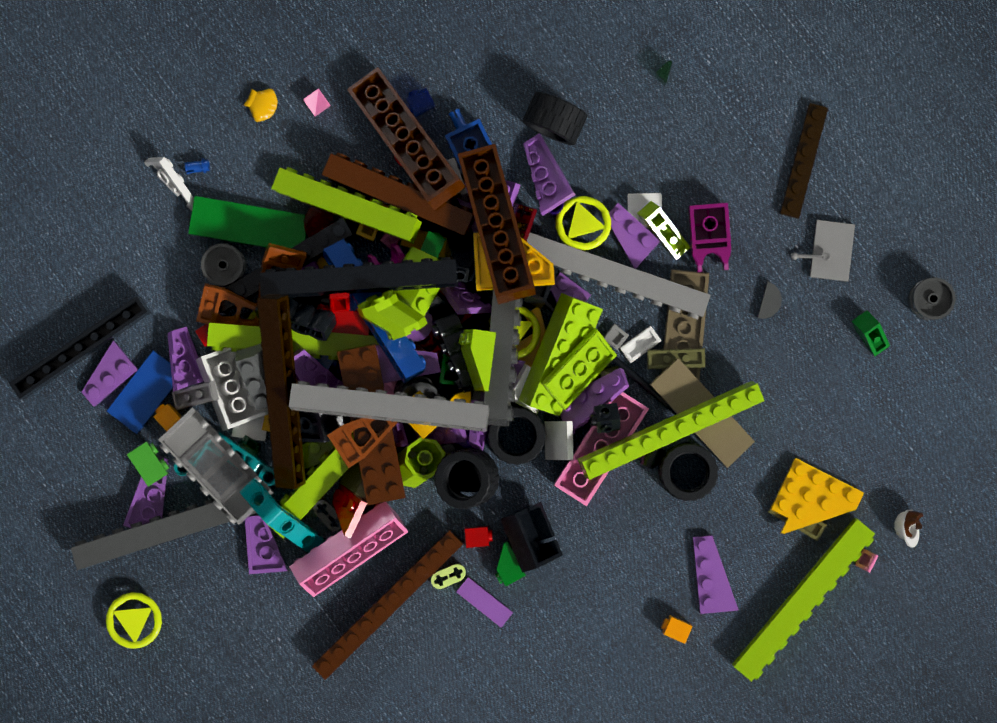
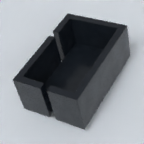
[500,502,563,573]

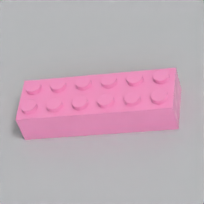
[553,392,649,506]
[289,502,408,597]

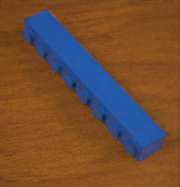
[323,238,426,383]

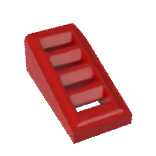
[329,292,350,312]

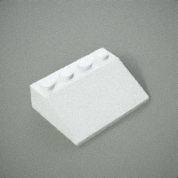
[196,348,268,431]

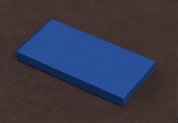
[107,350,173,434]

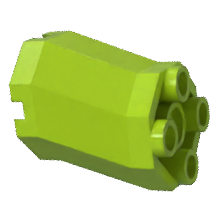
[357,289,428,340]
[397,437,445,488]

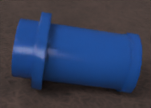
[185,158,210,174]

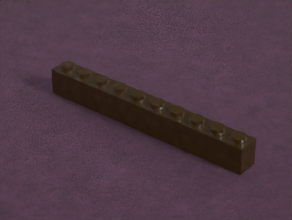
[257,294,306,489]

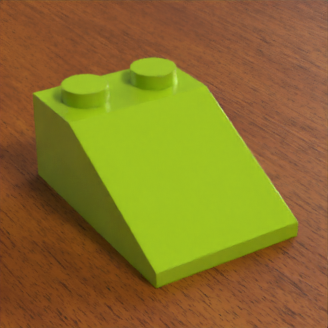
[459,329,496,391]

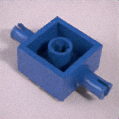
[445,109,492,172]

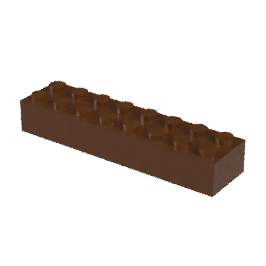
[347,67,465,210]
[458,144,536,305]
[322,152,475,237]
[337,344,406,506]

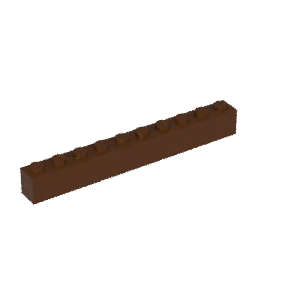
[312,529,463,680]

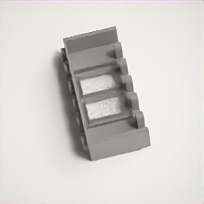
[158,408,274,525]

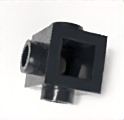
[590,403,621,433]

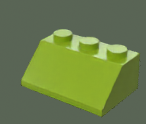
[393,247,440,316]

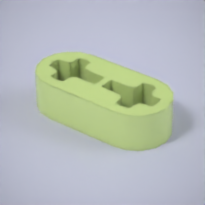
[431,563,466,589]

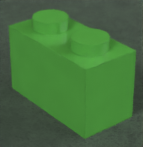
[127,441,169,487]

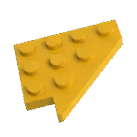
[473,232,555,291]
[770,458,864,534]

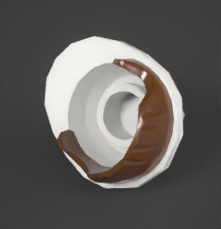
[894,509,924,548]

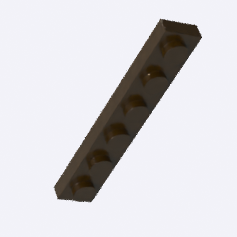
[780,103,828,219]

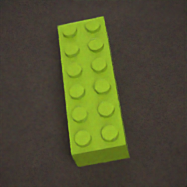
[518,293,603,416]

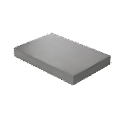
[810,220,855,282]

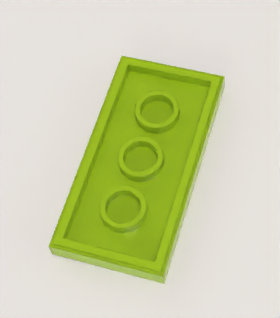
[542,328,617,410]

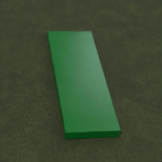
[188,196,309,248]

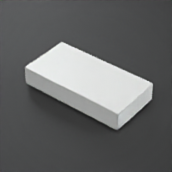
[620,325,662,363]

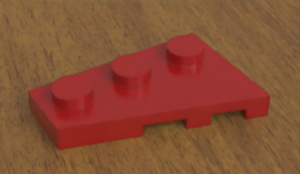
[332,484,367,538]

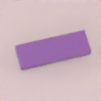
[456,577,513,628]

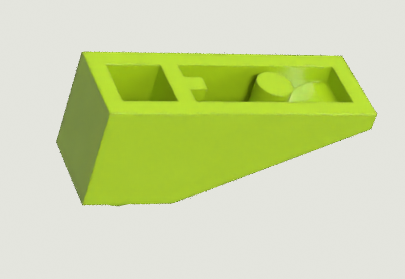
[637,201,691,260]

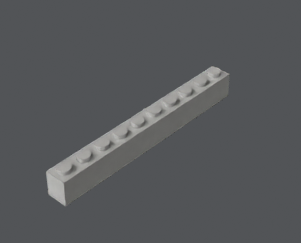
[527,233,711,320]
[289,381,490,432]

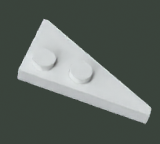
[144,157,194,211]

